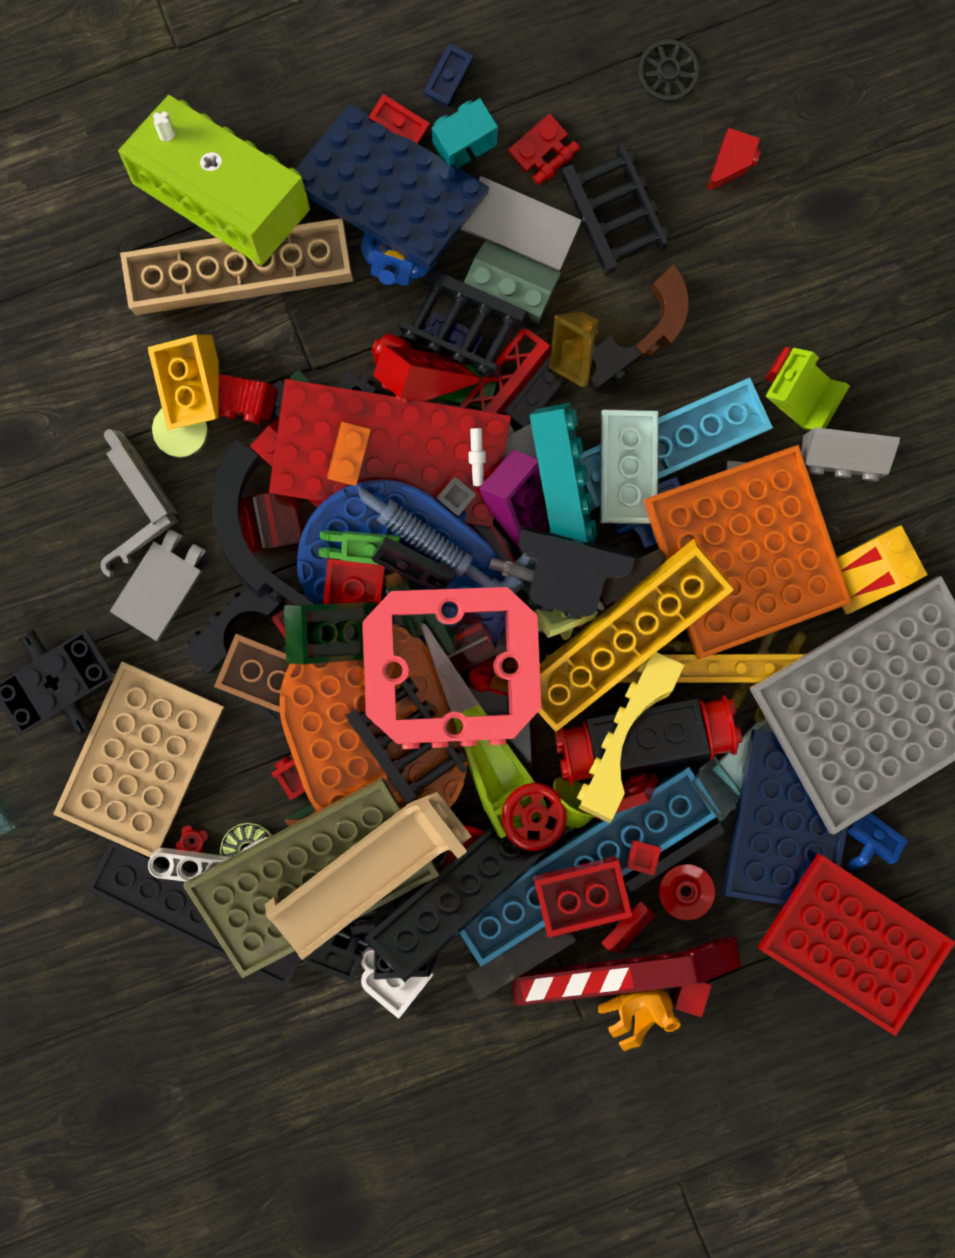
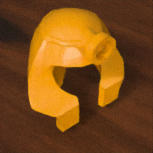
[598,989,681,1051]

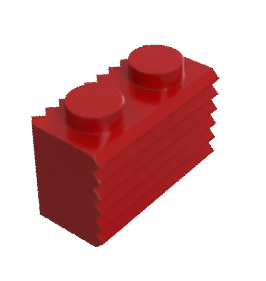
[218,374,278,424]

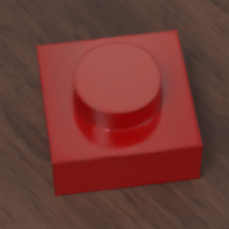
[626,840,661,875]

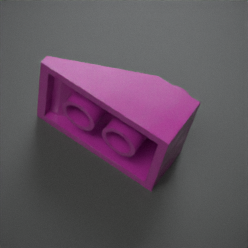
[479,450,550,552]

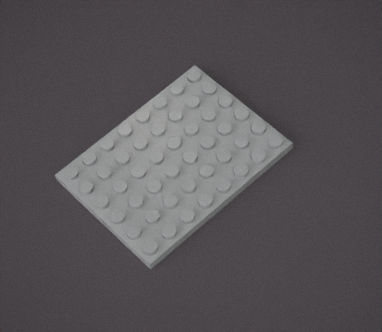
[749,576,955,835]

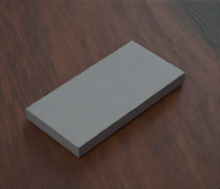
[460,176,582,272]

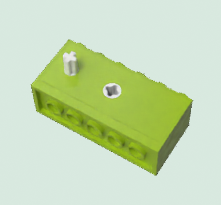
[118,95,310,266]

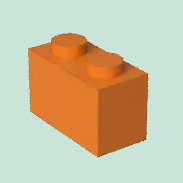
[327,420,371,486]

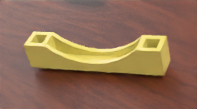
[577,652,684,823]

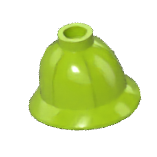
[553,777,596,832]

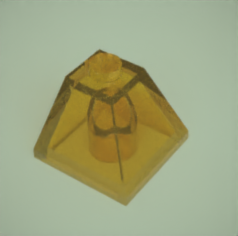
[549,311,599,387]

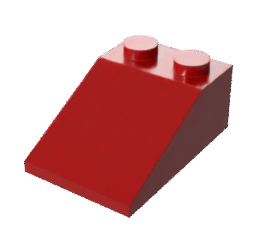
[373,344,480,403]

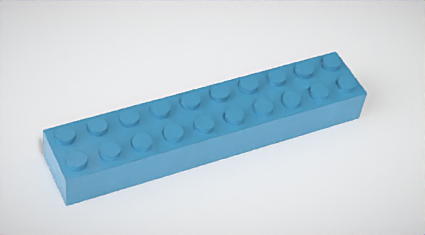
[460,765,719,967]

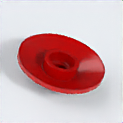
[659,864,715,920]

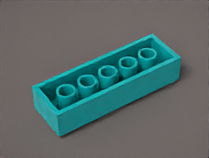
[530,403,598,544]

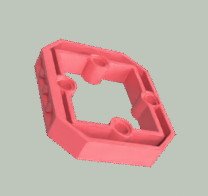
[362,587,541,749]

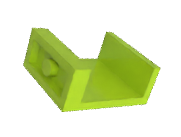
[766,348,850,431]

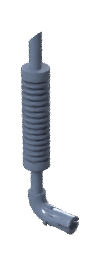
[358,485,536,595]

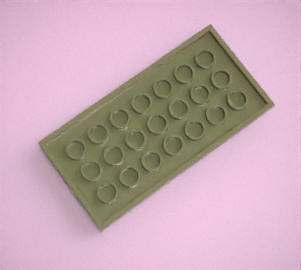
[183,777,439,978]

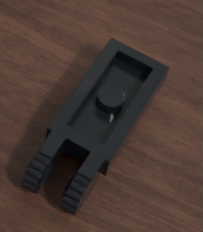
[372,536,455,590]

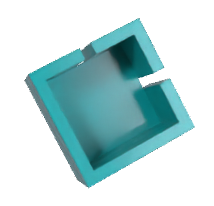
[432,98,498,168]

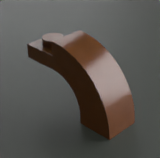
[636,265,689,359]

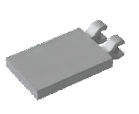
[110,529,206,641]

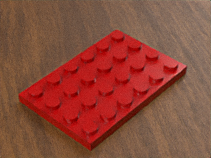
[758,853,955,1036]

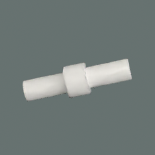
[468,428,486,486]

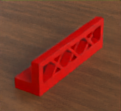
[459,328,552,414]

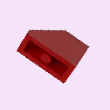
[707,128,761,190]

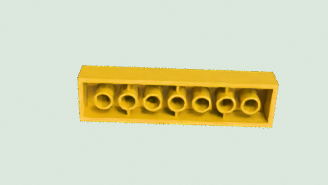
[538,539,734,732]

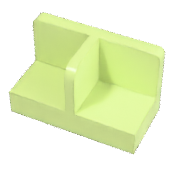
[535,609,598,640]

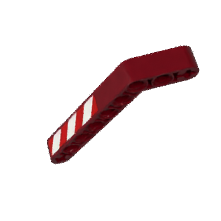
[510,937,741,1005]

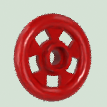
[501,783,567,851]

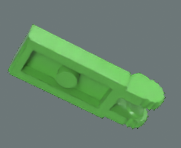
[319,530,400,565]

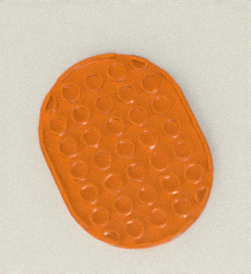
[280,623,468,811]

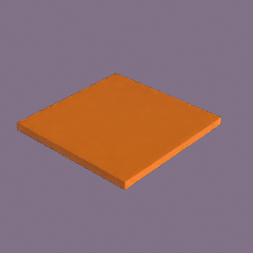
[642,445,852,659]

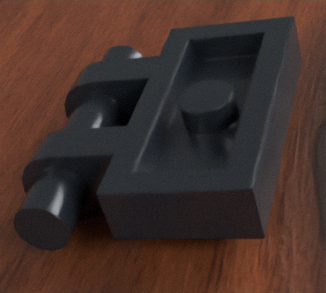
[300,927,368,982]

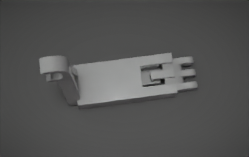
[101,429,179,577]

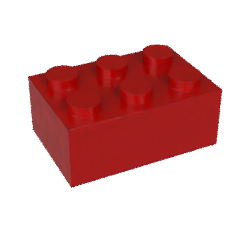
[533,856,632,938]

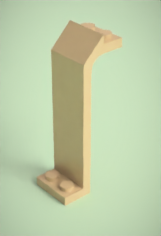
[265,792,471,960]

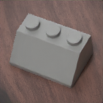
[801,427,900,481]

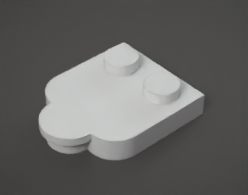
[361,947,435,1019]

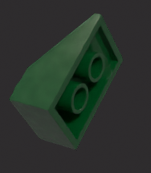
[284,602,376,664]

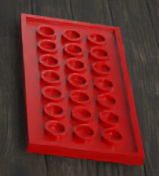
[269,379,511,527]

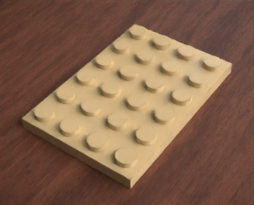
[53,661,225,859]

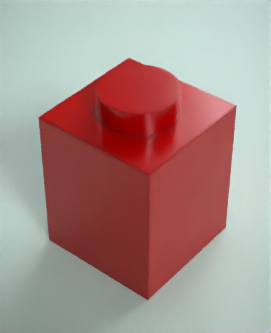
[672,980,712,1017]

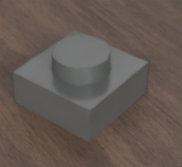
[436,476,477,517]

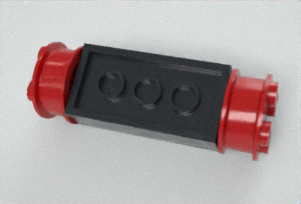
[555,695,742,786]

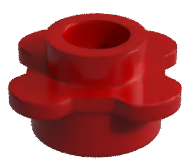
[176,825,208,853]

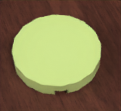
[152,409,209,458]

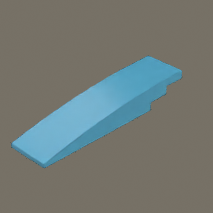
[580,378,773,511]

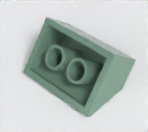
[464,240,561,324]

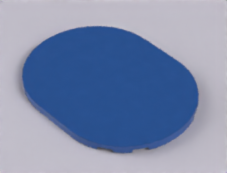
[297,479,506,672]

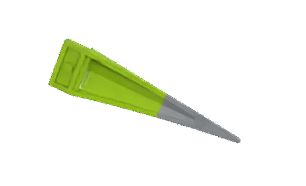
[420,623,548,838]

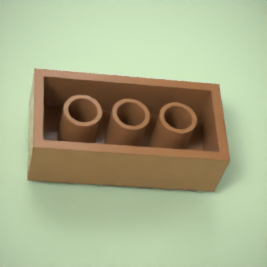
[214,634,289,713]

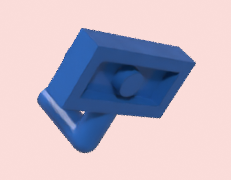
[846,813,908,872]

